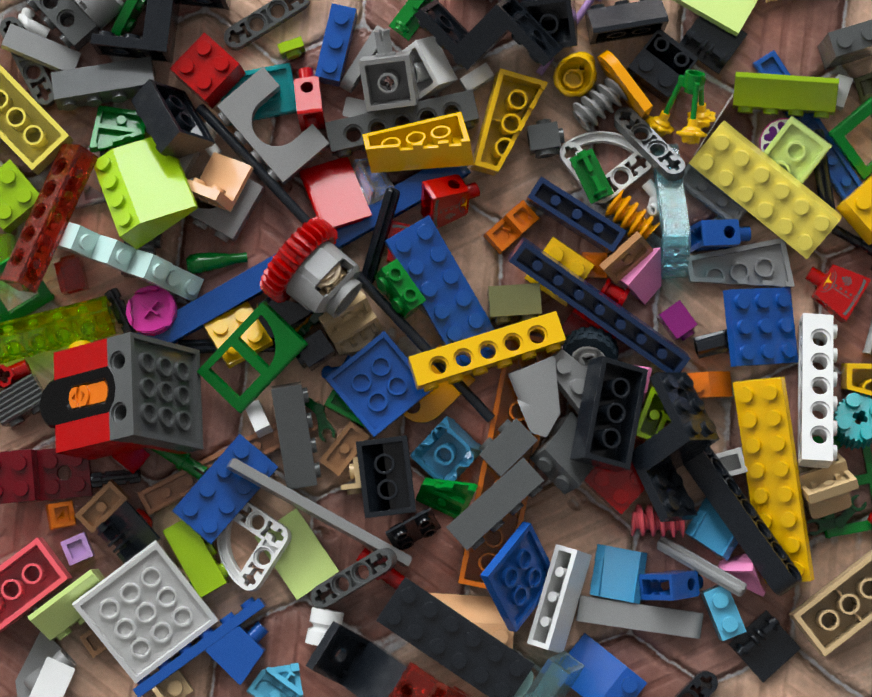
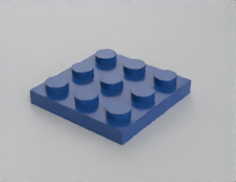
[723,287,798,367]
[325,331,433,438]
[480,522,550,632]

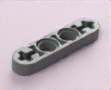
[224,0,310,50]
[0,17,55,107]
[614,107,685,181]
[311,548,397,608]

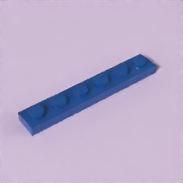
[133,597,267,697]

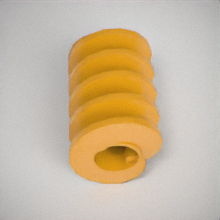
[605,189,661,240]

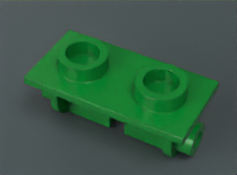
[389,0,433,41]
[569,148,614,204]

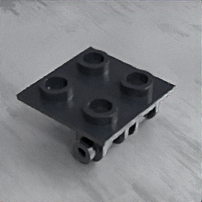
[679,16,748,74]
[96,500,161,564]
[385,507,441,550]
[729,610,801,683]

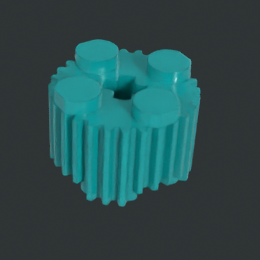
[833,392,872,450]

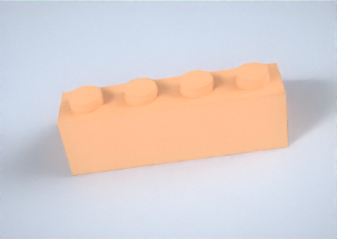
[409,593,514,649]

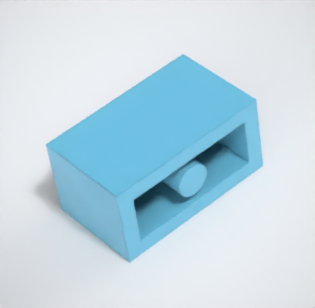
[700,585,747,641]

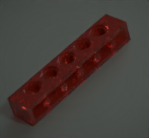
[0,144,98,293]

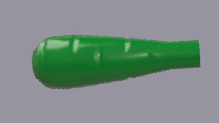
[186,252,248,274]

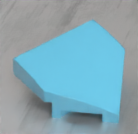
[246,663,303,697]

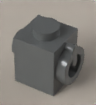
[526,119,565,159]

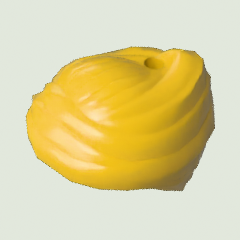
[553,52,597,97]

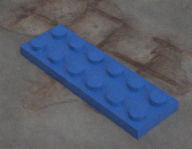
[384,215,495,367]

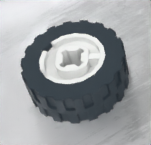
[563,326,619,369]

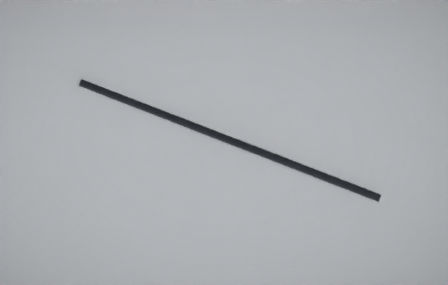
[196,104,495,422]

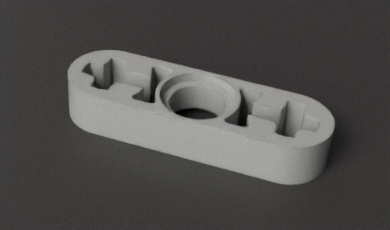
[340,25,384,93]

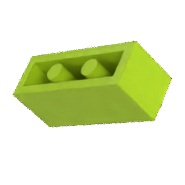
[163,520,229,598]

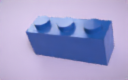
[315,3,358,88]

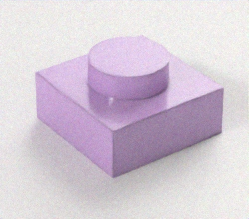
[60,532,95,566]

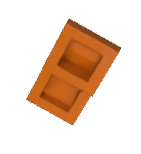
[483,200,540,254]

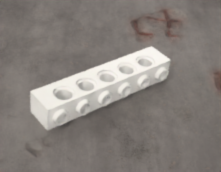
[797,313,838,469]

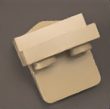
[318,291,382,356]
[798,452,859,519]

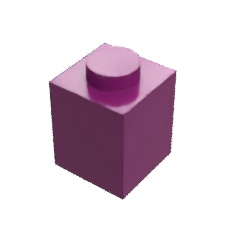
[657,300,698,341]

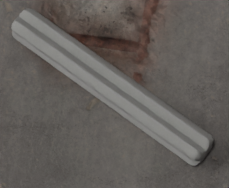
[657,536,747,597]

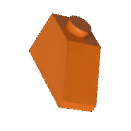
[687,371,733,399]

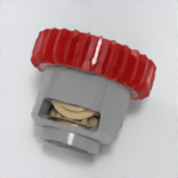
[260,217,362,318]

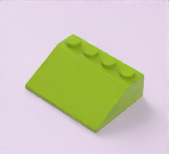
[92,137,198,250]

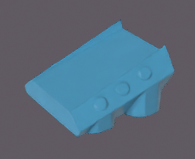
[410,416,482,481]
[685,497,738,561]
[590,544,648,604]

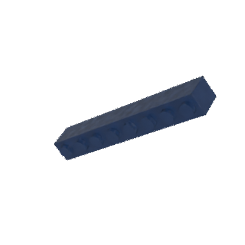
[508,237,691,372]

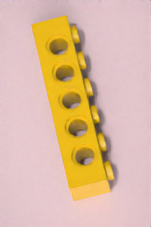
[408,311,566,392]

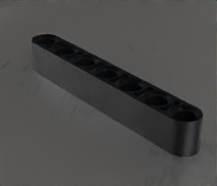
[684,446,802,596]

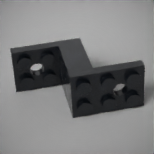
[91,0,231,63]
[414,0,563,70]
[632,372,720,522]
[306,621,452,697]

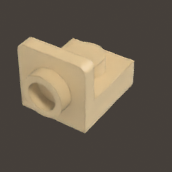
[341,457,362,495]
[152,669,194,697]

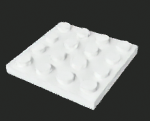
[72,540,218,684]

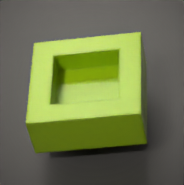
[277,36,305,60]

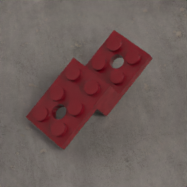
[0,448,93,504]

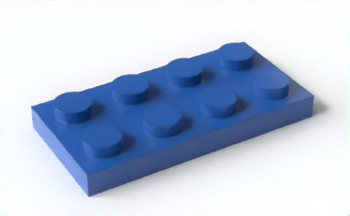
[172,434,278,545]

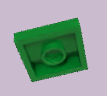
[374,259,426,320]

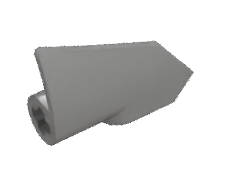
[508,356,560,437]
[15,631,77,697]

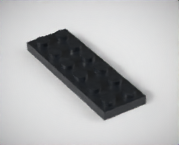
[376,577,535,697]

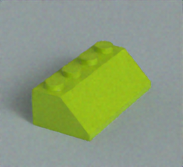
[732,72,839,119]

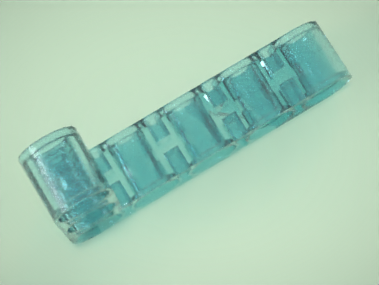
[651,144,691,279]

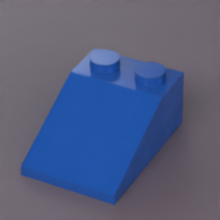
[553,633,647,697]

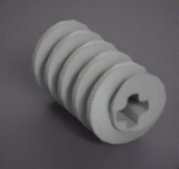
[572,78,628,132]

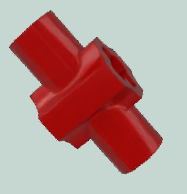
[0,359,32,389]
[356,547,405,590]

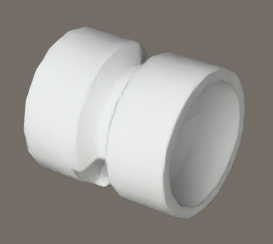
[305,607,344,646]

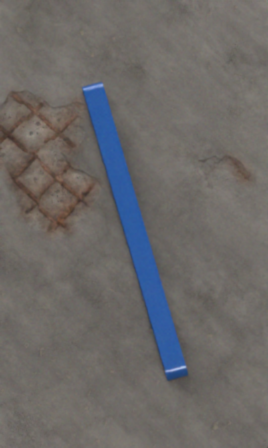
[137,166,471,343]

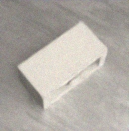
[459,63,495,91]
[835,74,853,111]
[245,400,273,438]

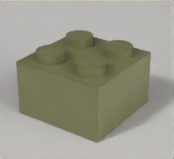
[487,283,542,326]

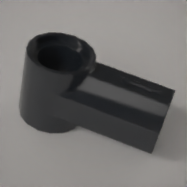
[693,329,729,359]

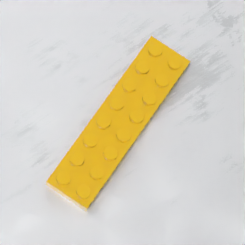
[733,376,814,584]

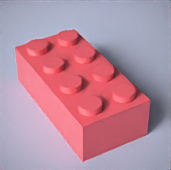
[0,537,73,633]

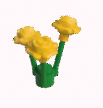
[645,70,716,144]

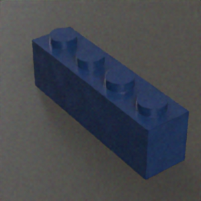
[526,176,627,255]

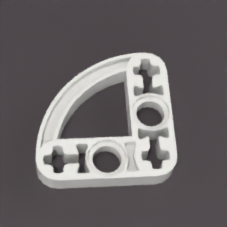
[559,131,652,205]
[217,502,291,591]

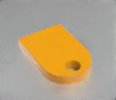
[597,50,653,120]
[403,344,475,423]

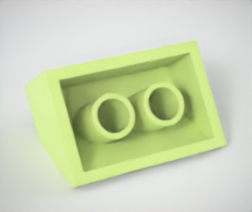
[27,569,105,641]

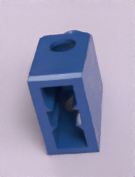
[688,219,751,252]
[639,570,703,601]
[205,621,269,685]

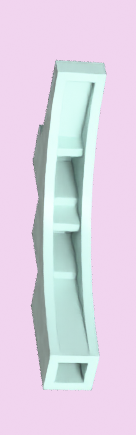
[38,216,204,302]

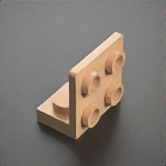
[187,152,253,212]

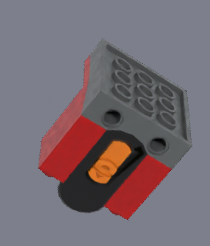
[40,332,203,460]

